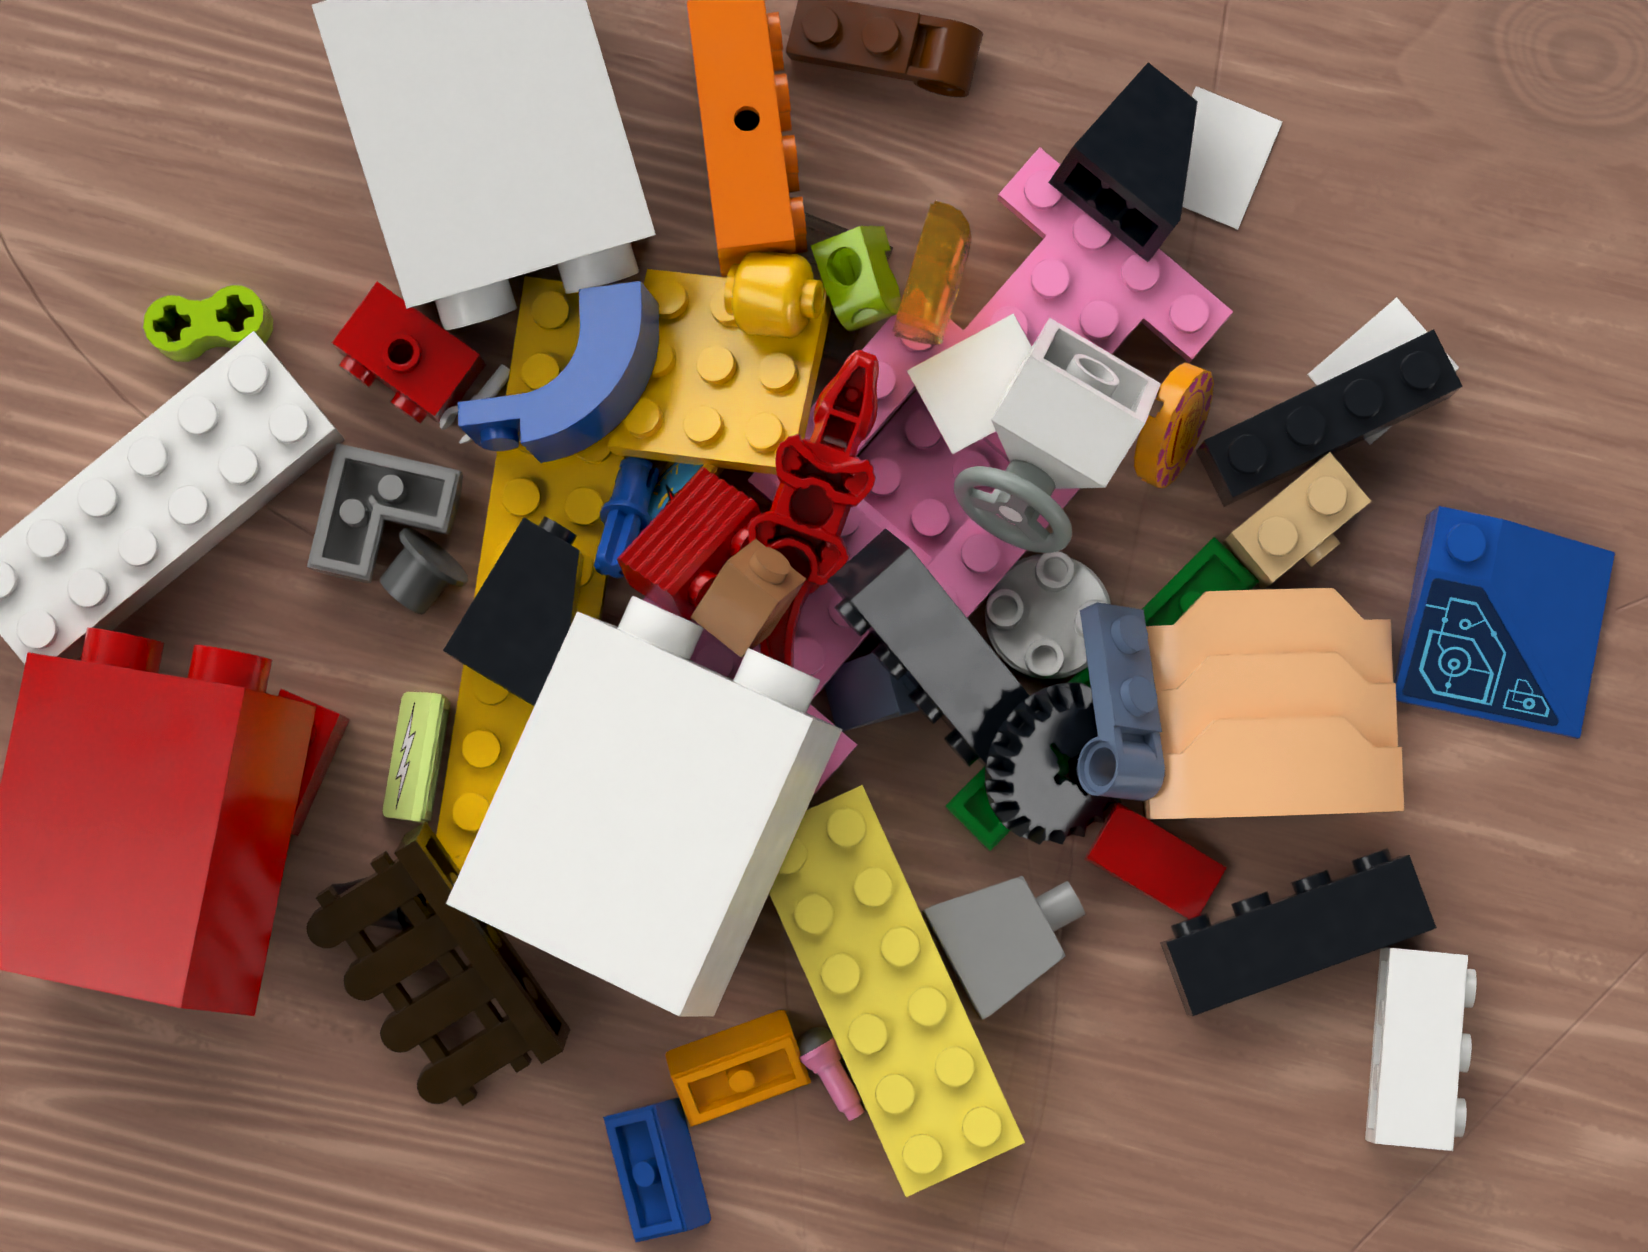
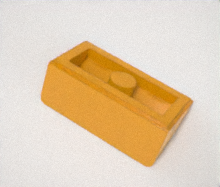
[665,1010,811,1127]

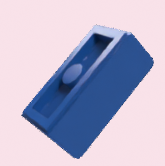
[603,1098,711,1243]

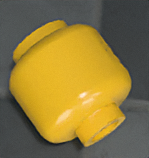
[724,252,824,339]

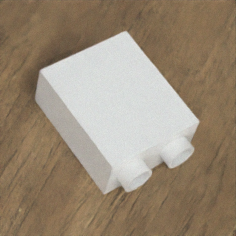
[312,0,656,330]
[446,595,843,1017]

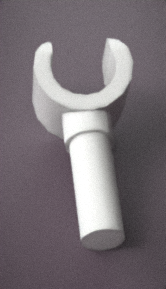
[440,364,510,444]

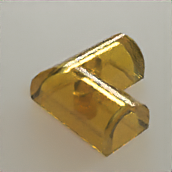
[892,200,972,345]

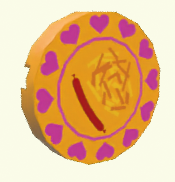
[1134,362,1214,488]

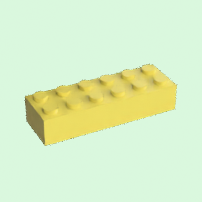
[769,785,1025,1197]

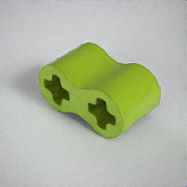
[143,285,273,362]

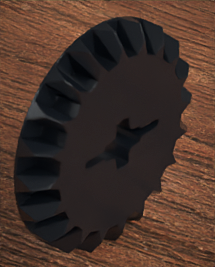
[985,682,1122,845]

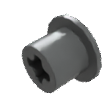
[380,528,468,615]

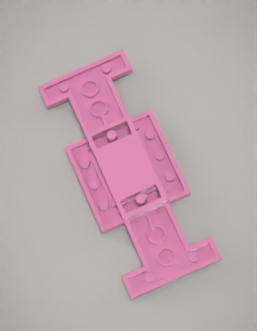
[643,147,1233,794]

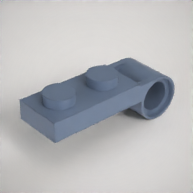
[1077,602,1165,801]

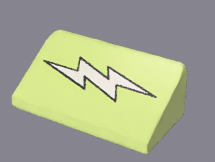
[382,692,451,824]

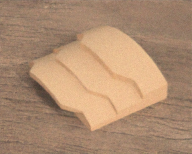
[1143,588,1404,819]

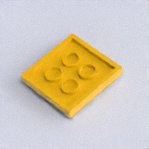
[607,269,832,475]

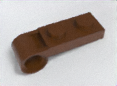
[785,0,983,97]

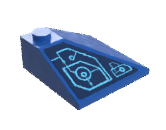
[1394,506,1615,739]

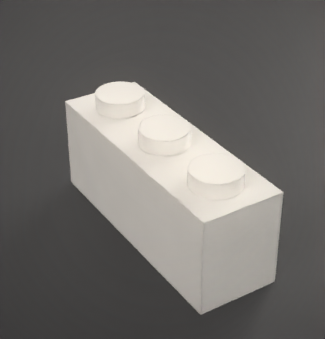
[1365,948,1477,1151]

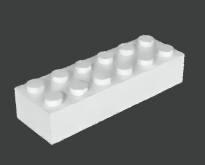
[0,331,345,664]

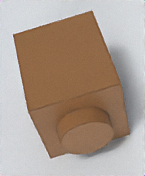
[691,539,807,658]

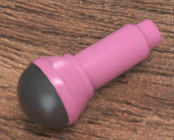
[797,1027,865,1121]

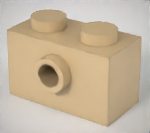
[1223,452,1371,589]

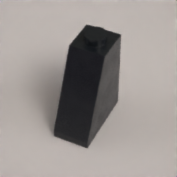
[1048,62,1198,262]
[443,516,584,706]

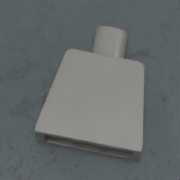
[922,876,1086,1020]

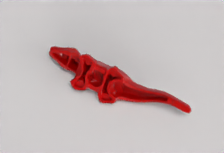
[747,350,879,668]

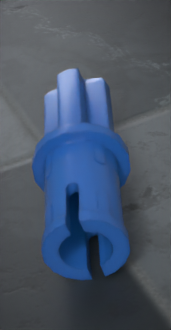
[594,457,659,579]

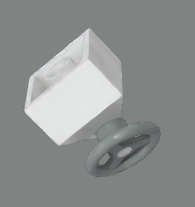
[954,318,1161,553]

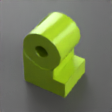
[810,226,901,332]

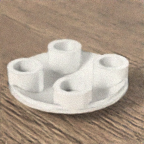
[985,551,1111,679]

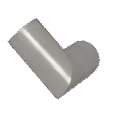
[307,443,463,583]

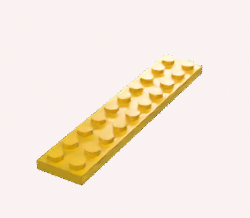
[426,276,626,903]

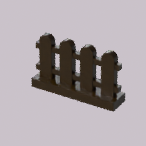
[307,822,570,1106]

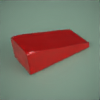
[1084,802,1227,919]

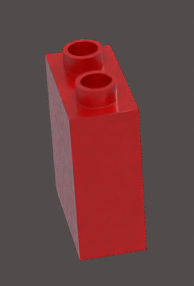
[0,628,316,1016]

